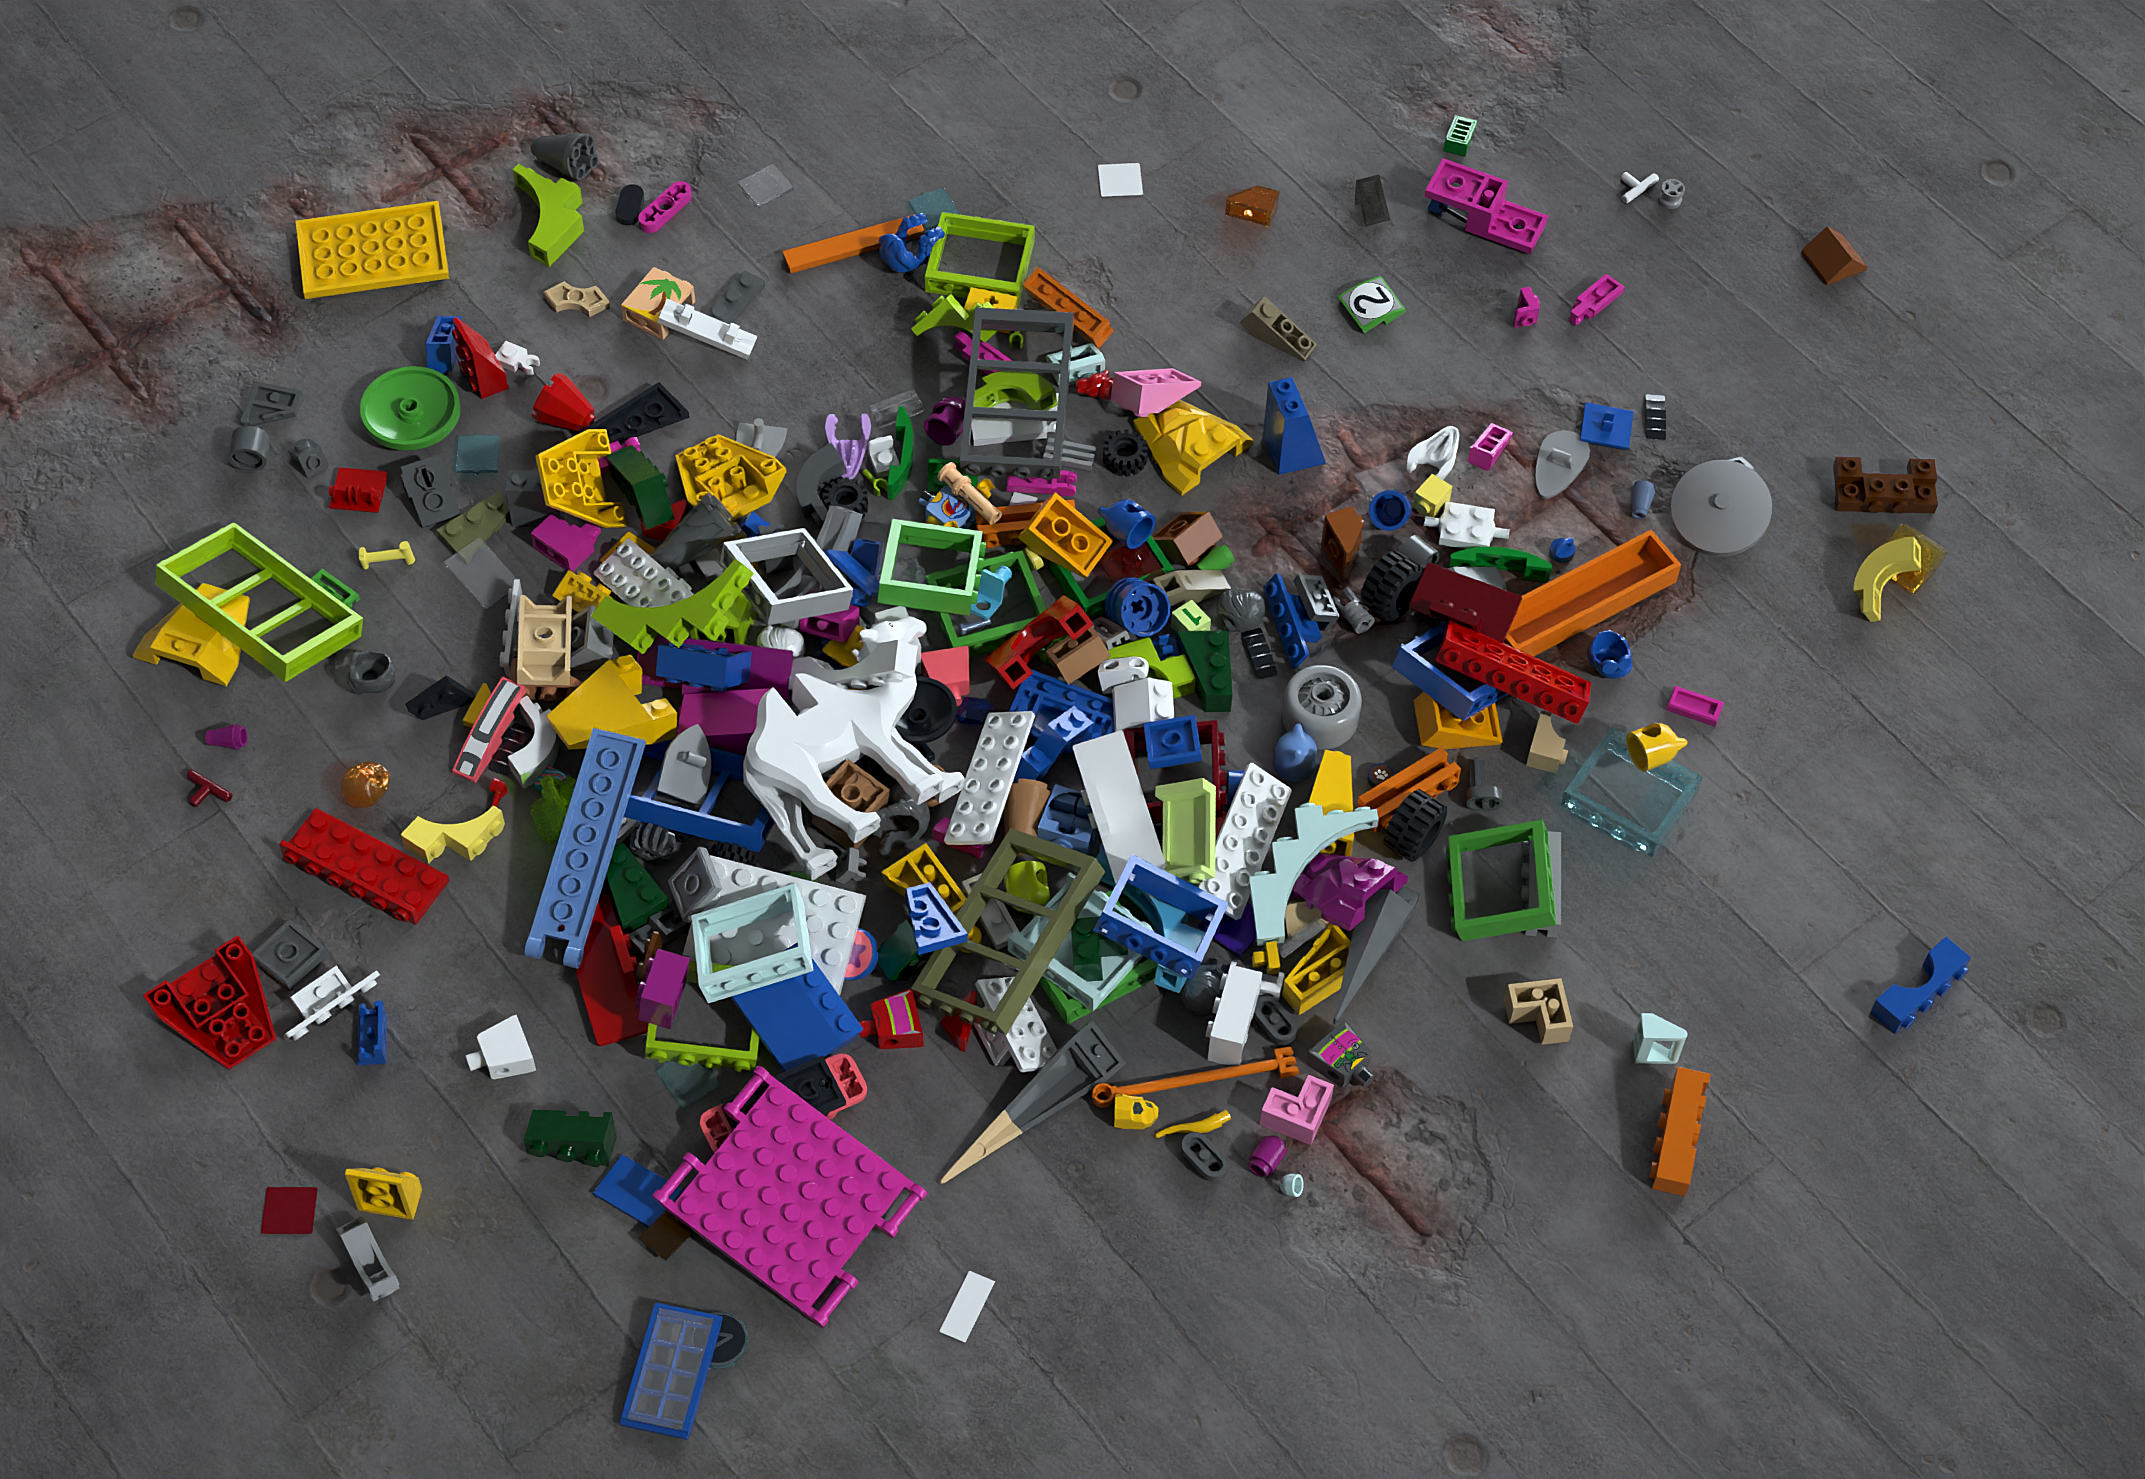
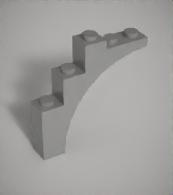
[751,506,863,629]

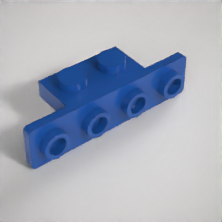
[1263,574,1322,669]

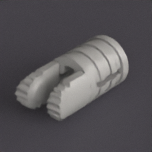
[1332,586,1375,634]

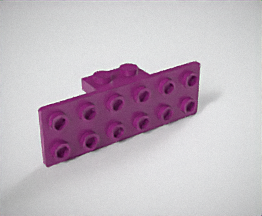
[637,634,794,701]

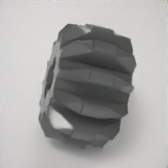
[629,823,676,863]

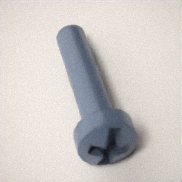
[958,618,991,635]

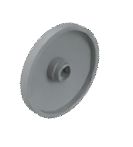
[1671,460,1772,557]

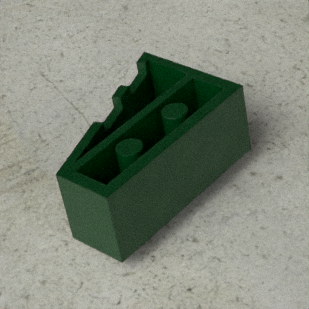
[605,842,669,935]

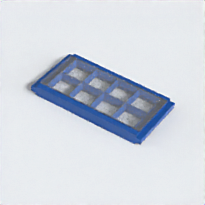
[620,1303,723,1440]

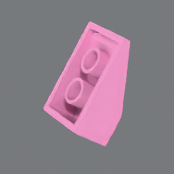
[1111,368,1201,417]

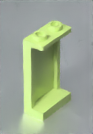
[1155,778,1216,884]

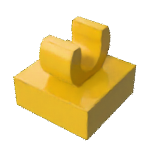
[1251,941,1280,975]

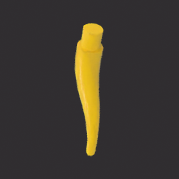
[1155,1110,1231,1138]

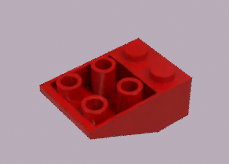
[451,317,509,399]

